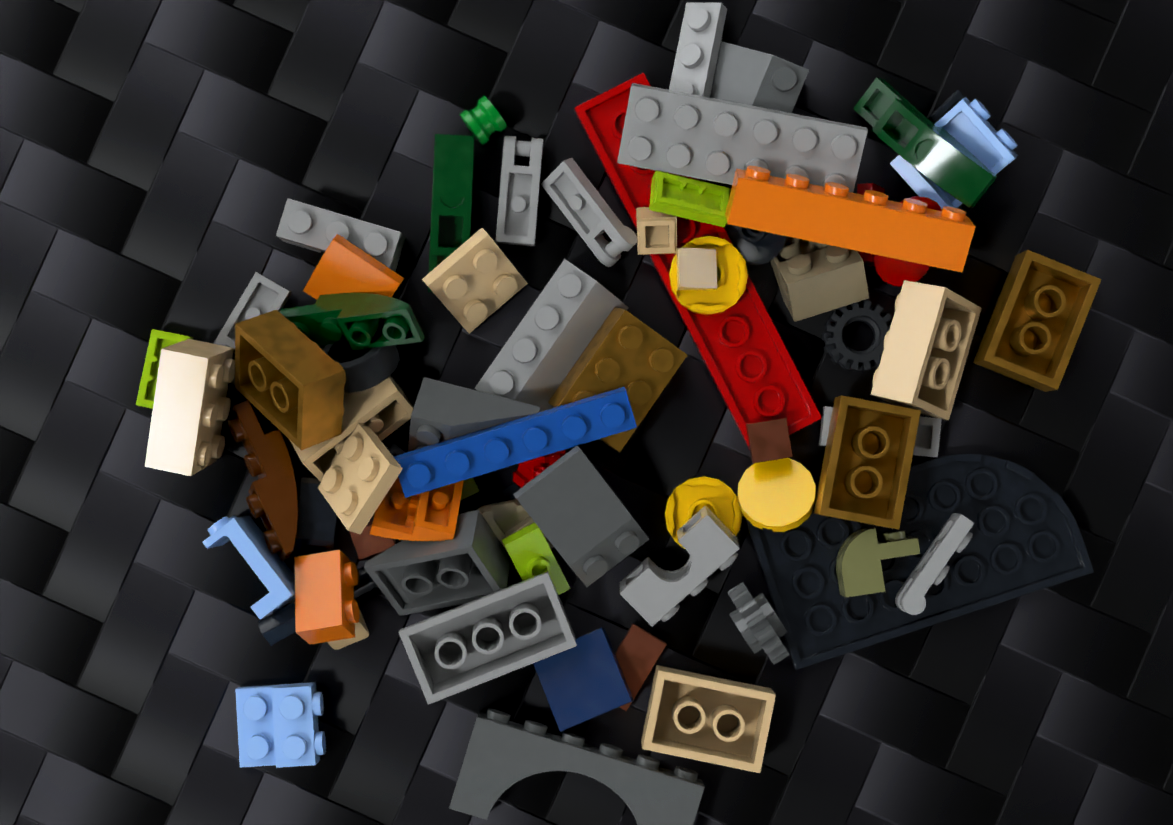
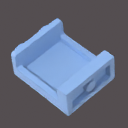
[890,97,1018,209]
[202,515,295,620]

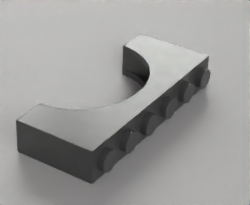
[449,708,705,825]

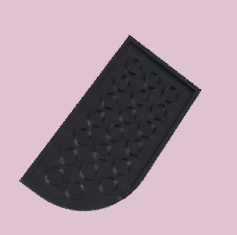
[746,454,1094,670]

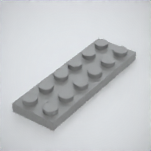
[617,83,868,193]

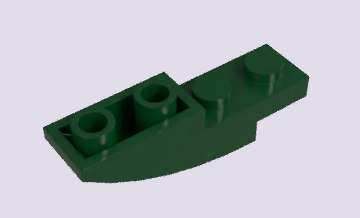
[853,77,997,208]
[428,134,474,293]
[280,293,425,350]

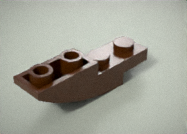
[228,400,298,562]

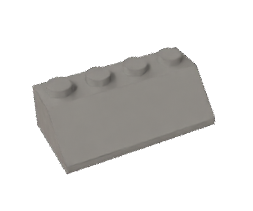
[474,259,629,412]
[398,571,577,705]

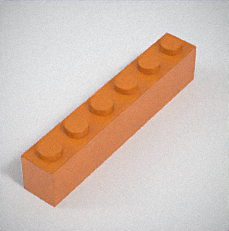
[725,166,976,273]

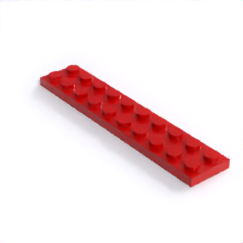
[575,72,822,450]

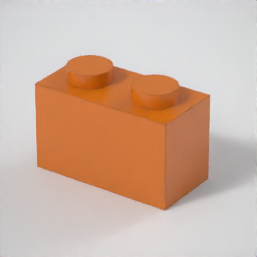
[294,550,360,645]

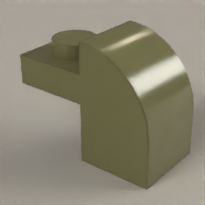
[836,527,920,597]

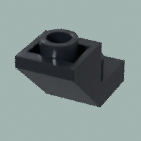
[294,477,338,567]

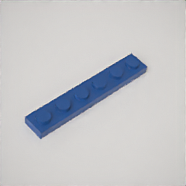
[393,387,637,498]

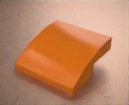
[303,234,404,300]
[369,477,464,541]

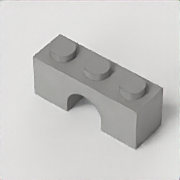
[276,198,406,272]
[620,505,740,627]

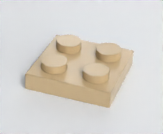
[422,228,528,334]
[318,423,403,535]

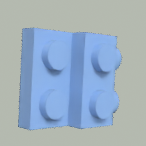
[235,682,326,768]

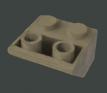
[770,237,869,322]

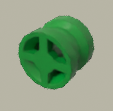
[459,96,507,146]

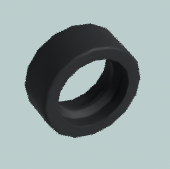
[323,342,400,393]

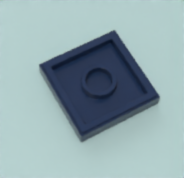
[533,628,634,732]

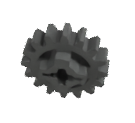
[727,582,790,665]

